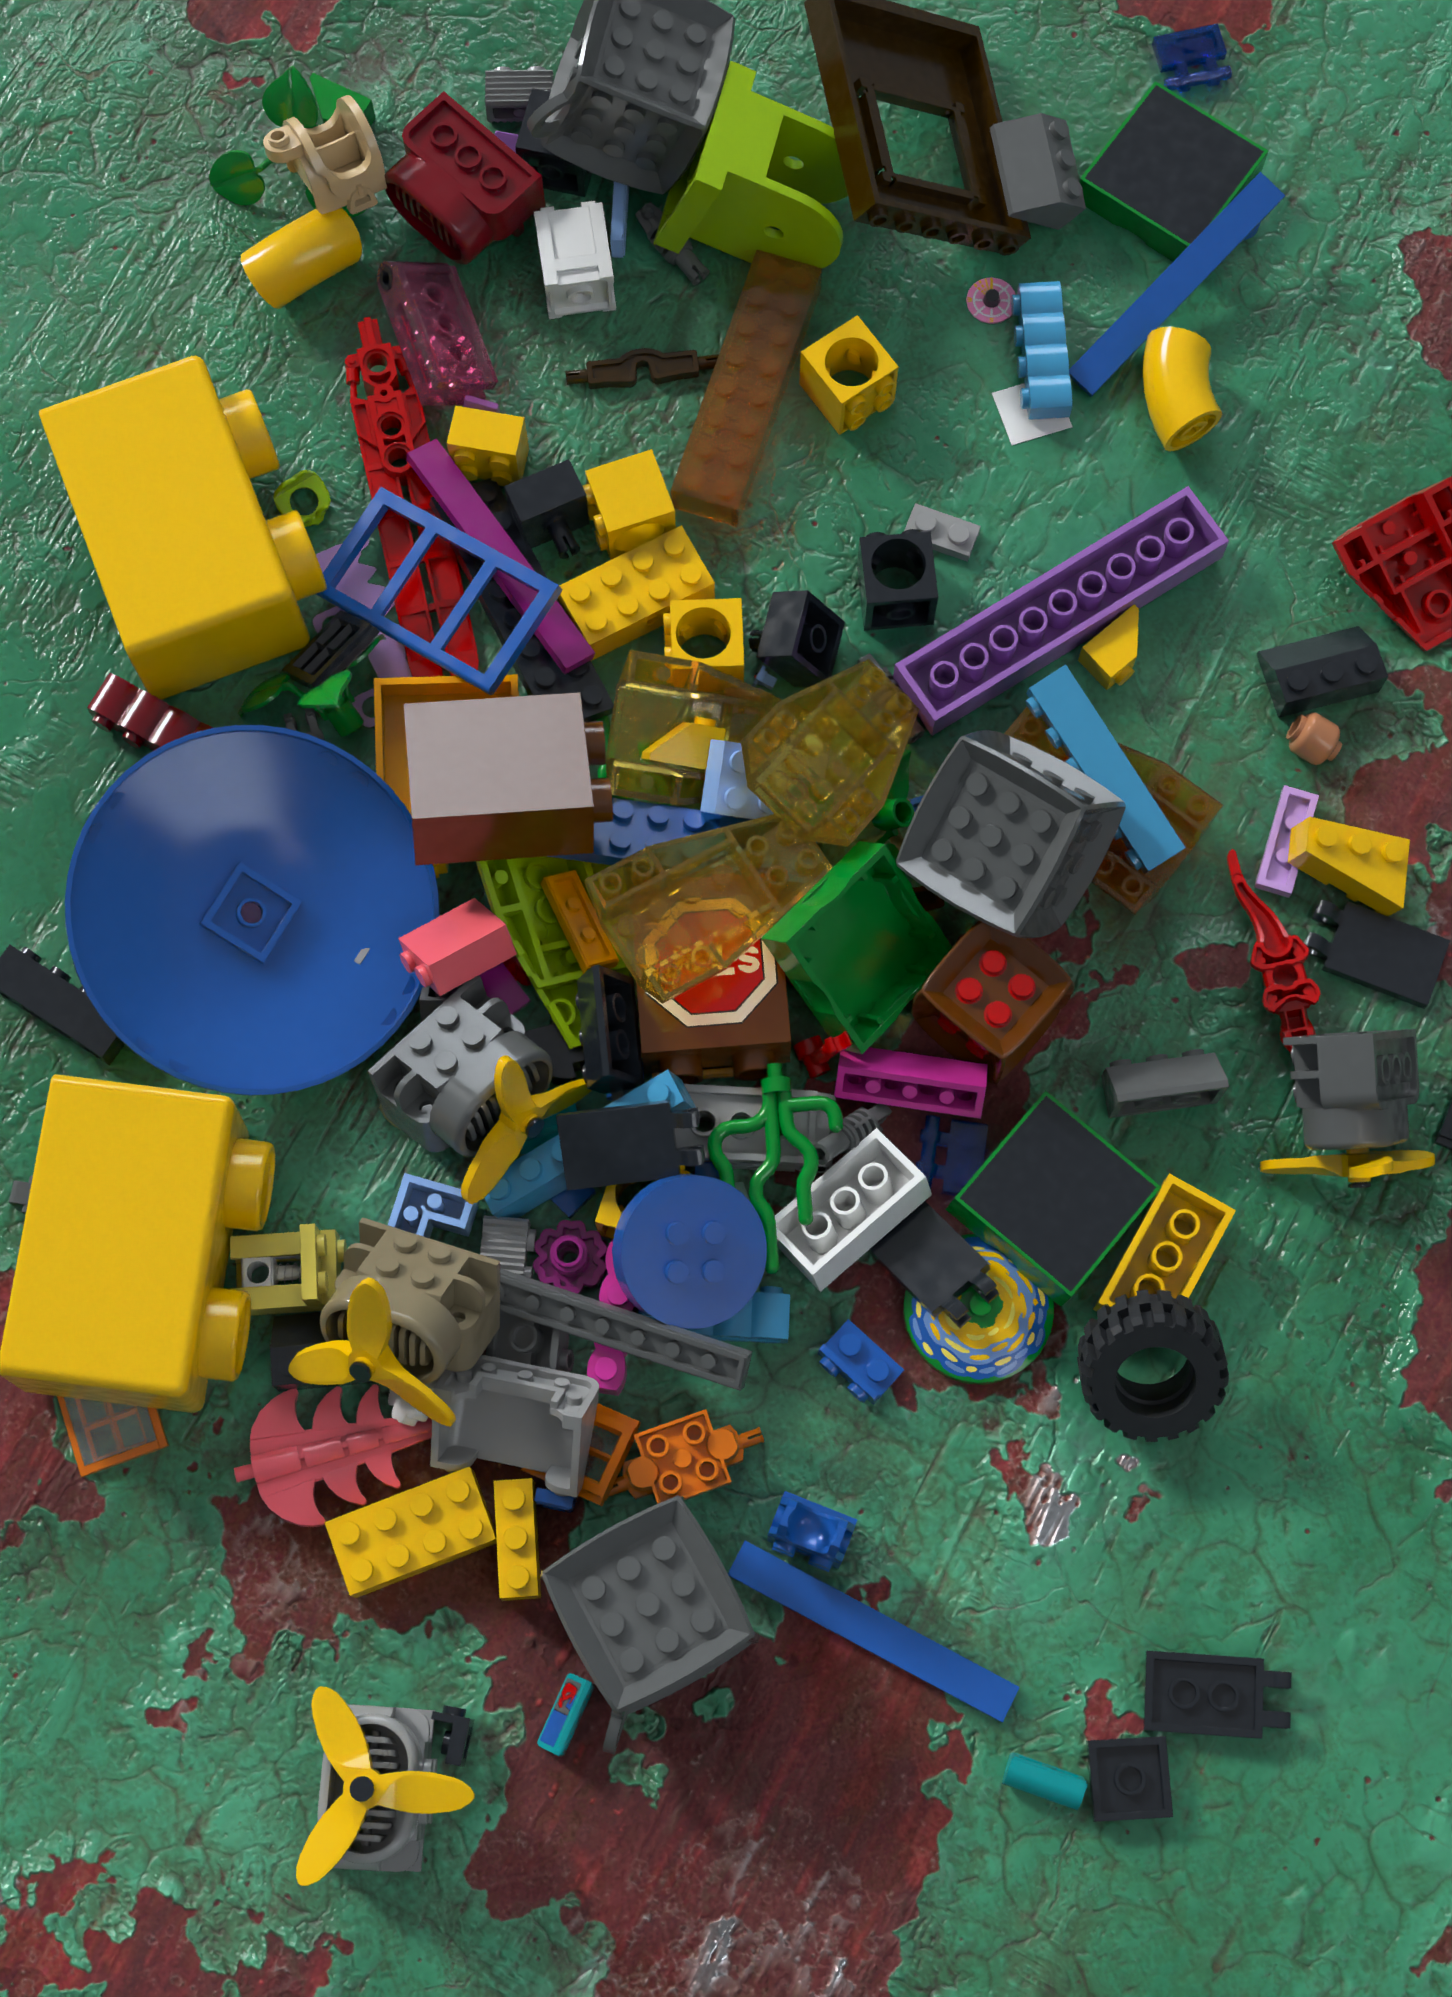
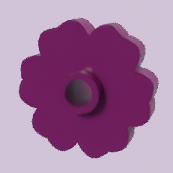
[533,1220,607,1295]

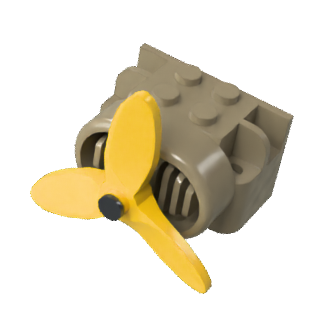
[288,1217,500,1427]

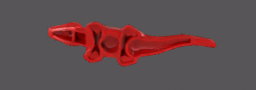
[1226,849,1321,1054]

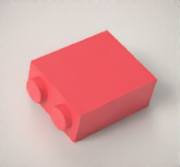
[398,898,517,996]

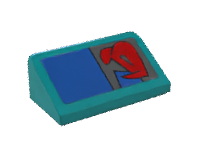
[537,1673,595,1756]

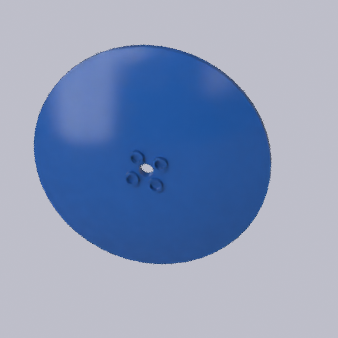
[64,725,439,1096]

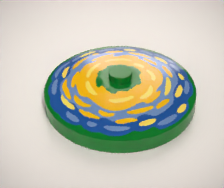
[903,1234,1054,1385]

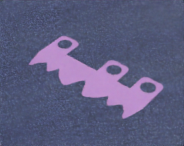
[313,540,412,727]

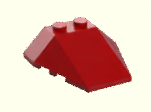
[1332,476,1452,652]

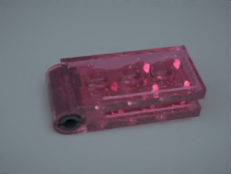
[377,261,499,406]

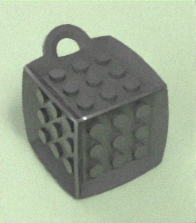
[527,0,736,195]
[896,730,1126,938]
[540,1495,760,1754]

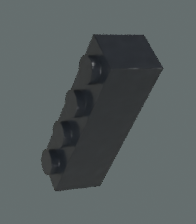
[0,944,125,1066]

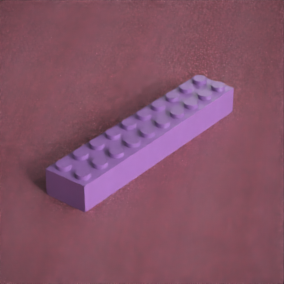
[893,486,1229,736]

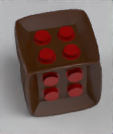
[911,920,1074,1085]

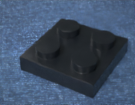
[1086,1736,1173,1822]

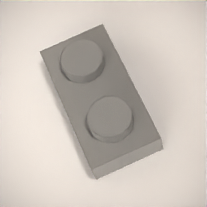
[904,503,981,562]

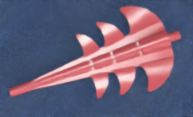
[234,1384,432,1527]

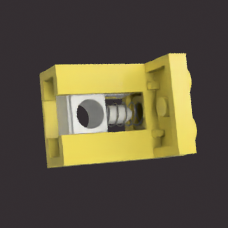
[230,1223,347,1316]

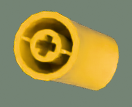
[241,208,362,309]
[1143,327,1222,452]

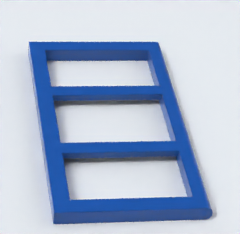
[316,487,563,695]

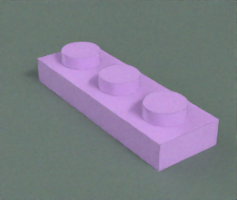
[1254,785,1319,898]

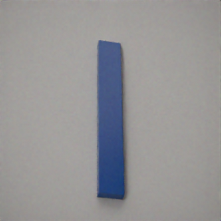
[1069,172,1285,397]
[728,1541,1020,1723]

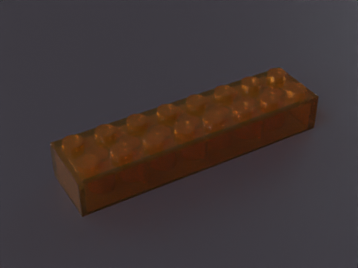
[671,250,822,527]

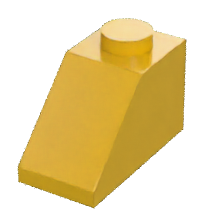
[1078,604,1139,690]
[641,716,726,770]

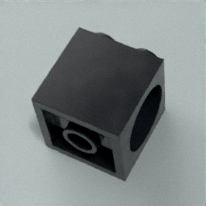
[515,88,592,197]
[857,529,938,631]

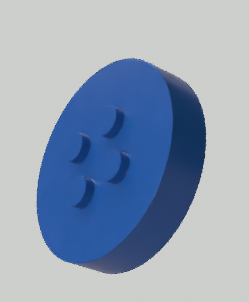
[612,1174,767,1329]

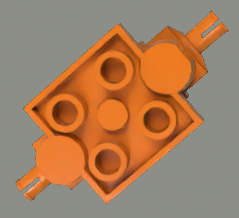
[608,1409,765,1504]

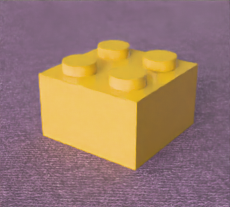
[447,405,529,486]

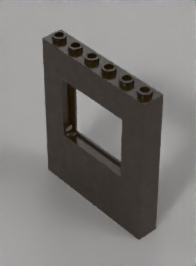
[804,0,1031,256]

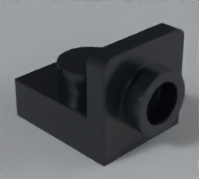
[431,1705,475,1767]

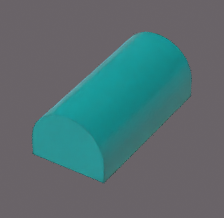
[1002,1752,1088,1810]

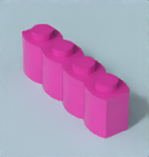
[587,1239,637,1396]

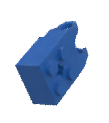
[767,1491,857,1572]

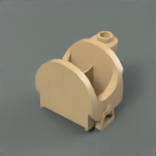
[263,95,387,215]

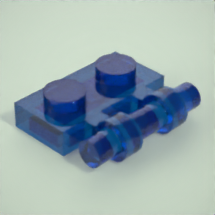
[1152,23,1232,93]
[916,1115,988,1196]

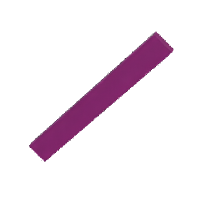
[406,438,595,674]

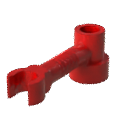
[793,1031,852,1079]

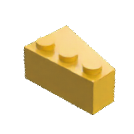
[1288,817,1410,916]

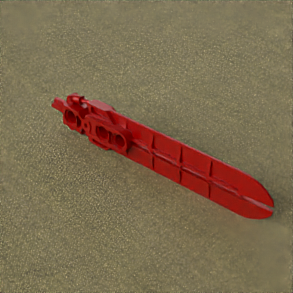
[345,317,479,677]

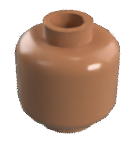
[1286,712,1342,765]

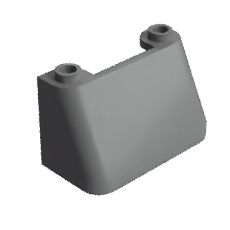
[430,1355,599,1497]

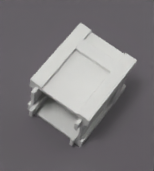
[534,201,616,319]

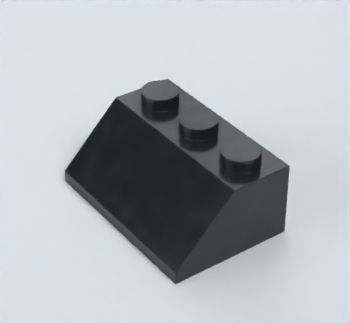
[1257,626,1388,718]
[575,965,644,1094]
[270,1312,376,1392]

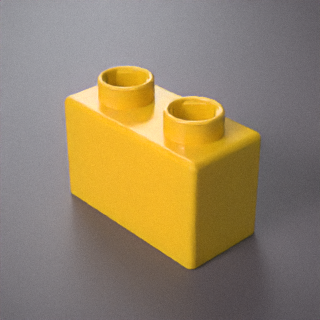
[39,356,327,700]
[0,1074,275,1413]

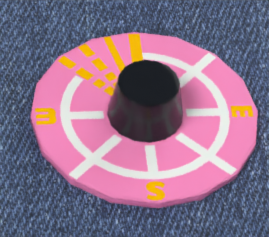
[966,277,1016,324]

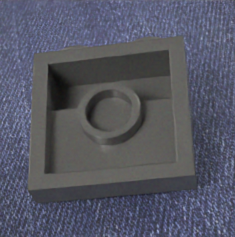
[486,1311,574,1372]

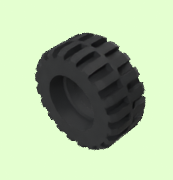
[1077,1290,1229,1442]

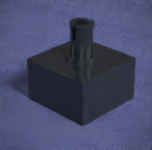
[504,459,590,559]
[748,590,845,687]

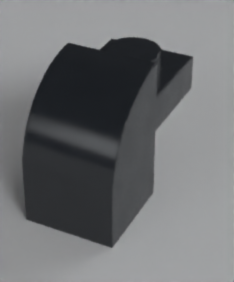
[526,1024,585,1085]

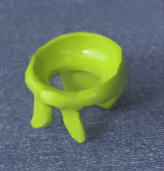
[273,470,331,527]

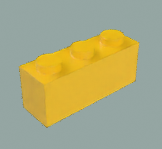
[494,1478,541,1601]

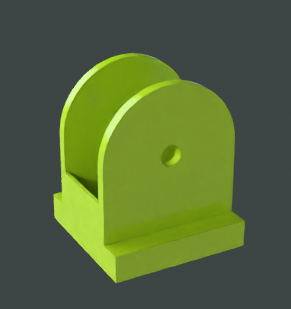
[653,61,848,273]

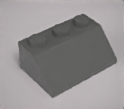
[990,113,1086,230]
[1101,1049,1229,1118]

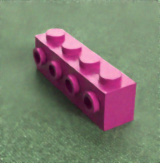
[834,1047,988,1119]

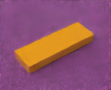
[540,870,620,974]

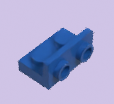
[818,1319,904,1405]

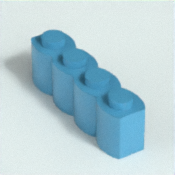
[1011,281,1072,420]
[638,1286,790,1343]

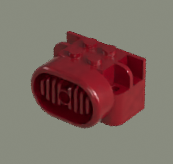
[384,91,546,265]

